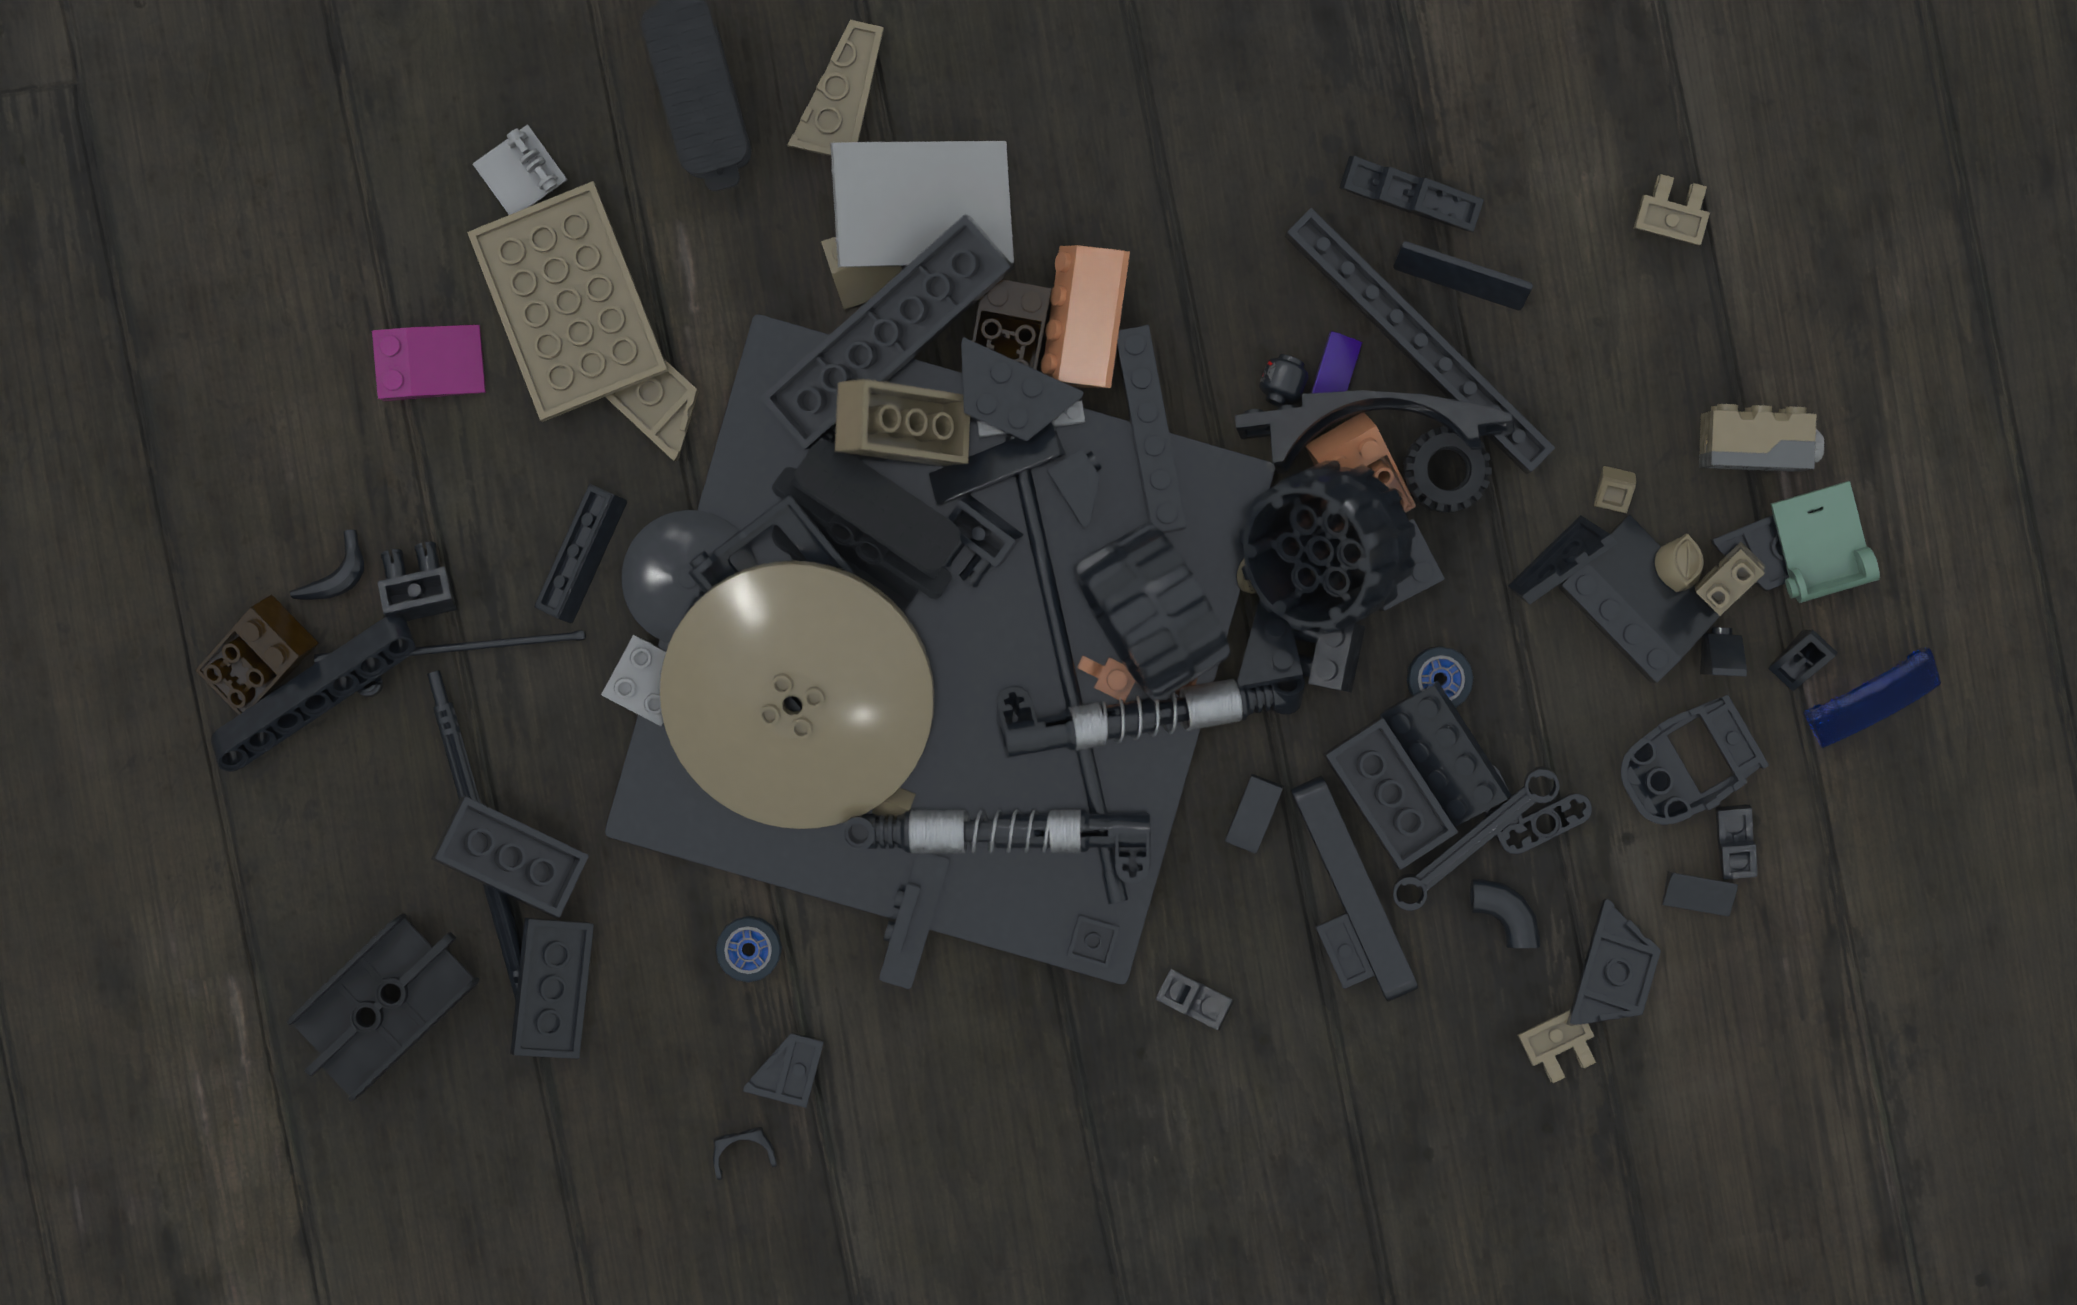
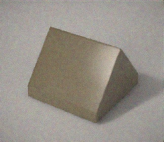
[872,787,916,819]

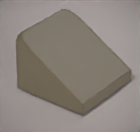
[1594,466,1636,514]

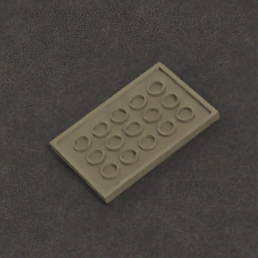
[467,181,669,422]

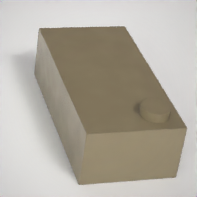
[835,379,970,466]

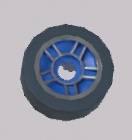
[1407,647,1474,708]
[716,916,782,982]

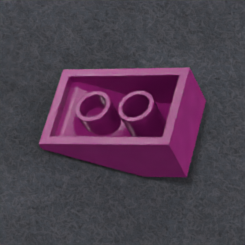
[372,325,486,401]

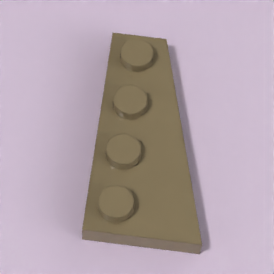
[787,20,884,156]

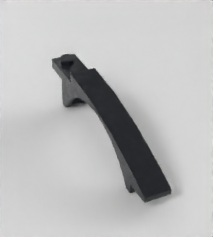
[1235,390,1515,473]

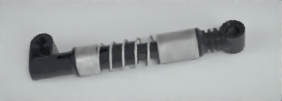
[996,677,1305,758]
[841,809,1151,884]

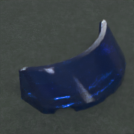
[1803,648,1941,748]

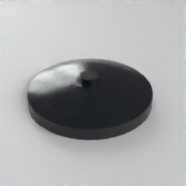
[622,510,758,643]

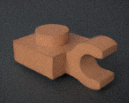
[1076,656,1135,703]

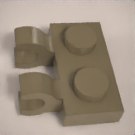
[1634,174,1710,246]
[1517,1009,1596,1083]

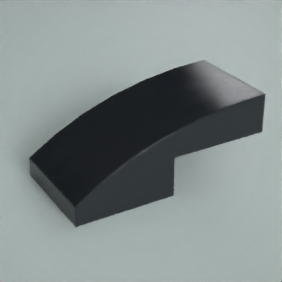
[1225,774,1283,854]
[1716,804,1757,880]
[1156,969,1234,1030]

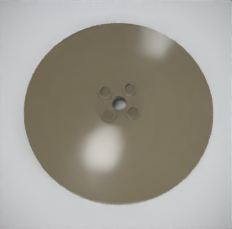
[660,561,935,829]

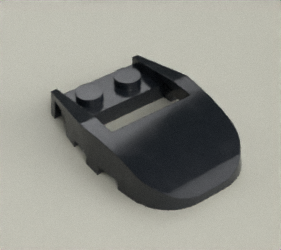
[1621,695,1769,825]

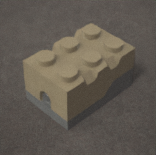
[1699,404,1824,472]

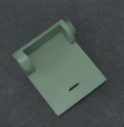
[1770,481,1880,603]

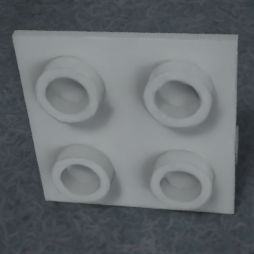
[473,124,567,215]
[601,635,666,726]

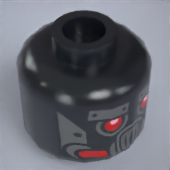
[1259,354,1309,407]

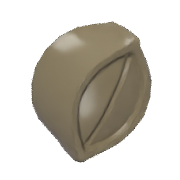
[1655,533,1704,592]

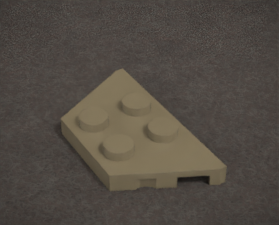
[606,360,699,462]

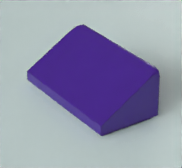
[1310,331,1362,394]

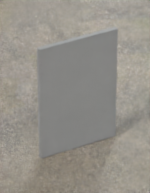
[830,141,1014,267]

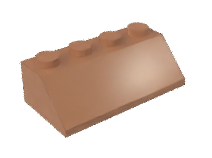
[1041,245,1130,388]

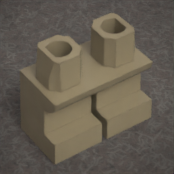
[1694,542,1765,616]

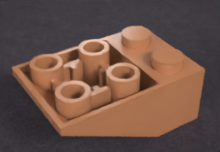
[1305,412,1416,513]

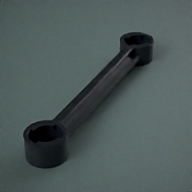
[1393,766,1559,911]

